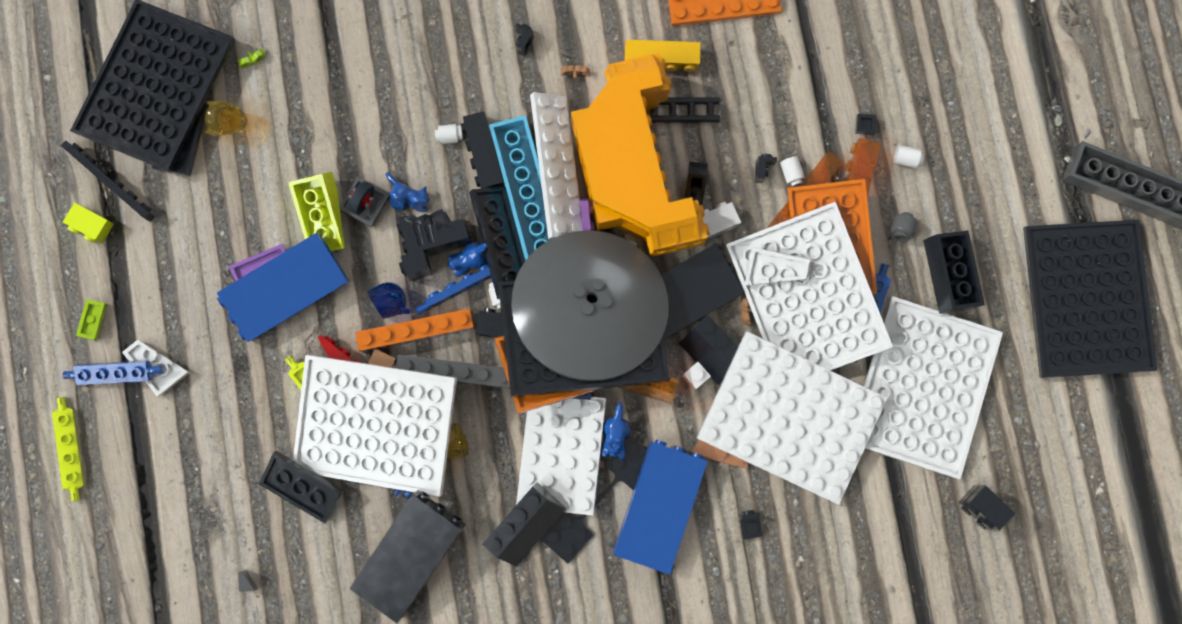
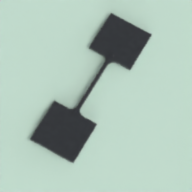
[540,436,647,564]

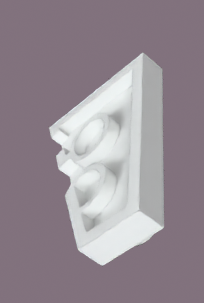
[744,247,810,285]
[122,340,190,397]

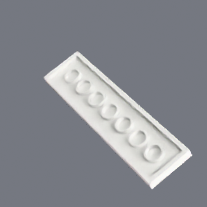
[530,92,583,239]

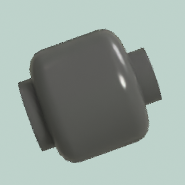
[891,212,918,242]

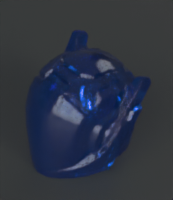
[367,282,411,319]

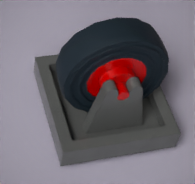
[340,176,391,228]

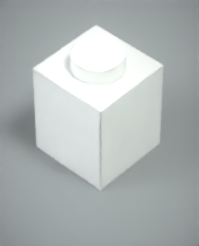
[682,362,711,391]

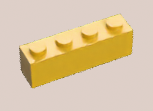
[625,40,700,72]

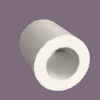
[893,145,924,168]
[780,156,805,187]

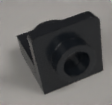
[515,23,534,56]
[755,154,777,183]
[738,510,763,540]

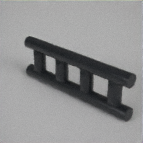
[650,97,720,123]

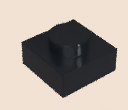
[855,114,876,135]

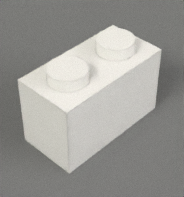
[703,202,741,240]

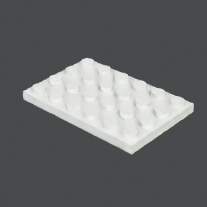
[516,397,607,516]

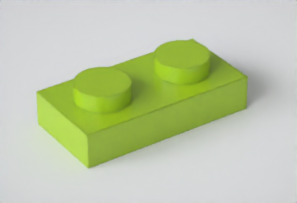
[76,299,108,341]

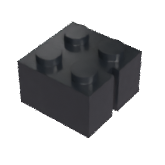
[959,485,1016,531]

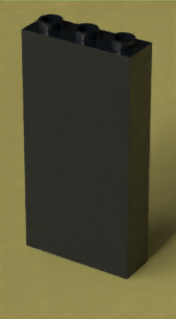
[661,243,745,340]
[349,490,466,624]

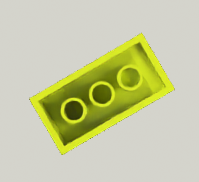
[288,171,345,251]

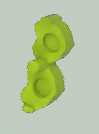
[237,48,266,68]

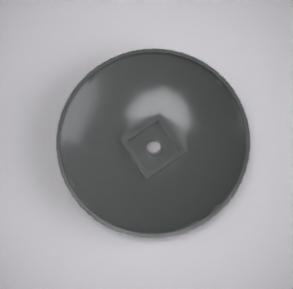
[511,230,669,381]

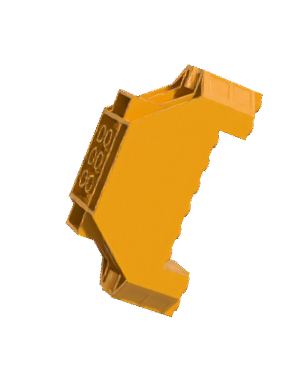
[571,53,710,257]

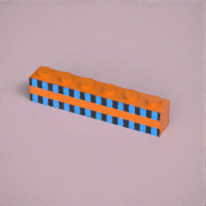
[355,308,475,353]

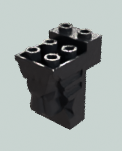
[397,209,471,281]

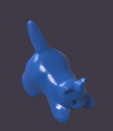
[386,172,430,212]
[448,241,488,277]
[601,402,631,460]

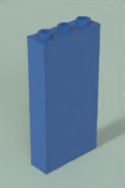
[217,232,350,342]
[612,439,708,575]

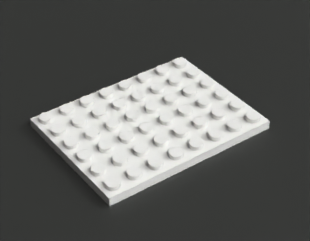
[726,202,893,370]
[864,296,1003,480]
[696,331,887,505]
[293,355,457,497]

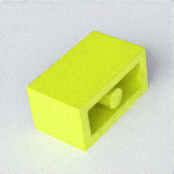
[63,202,114,244]

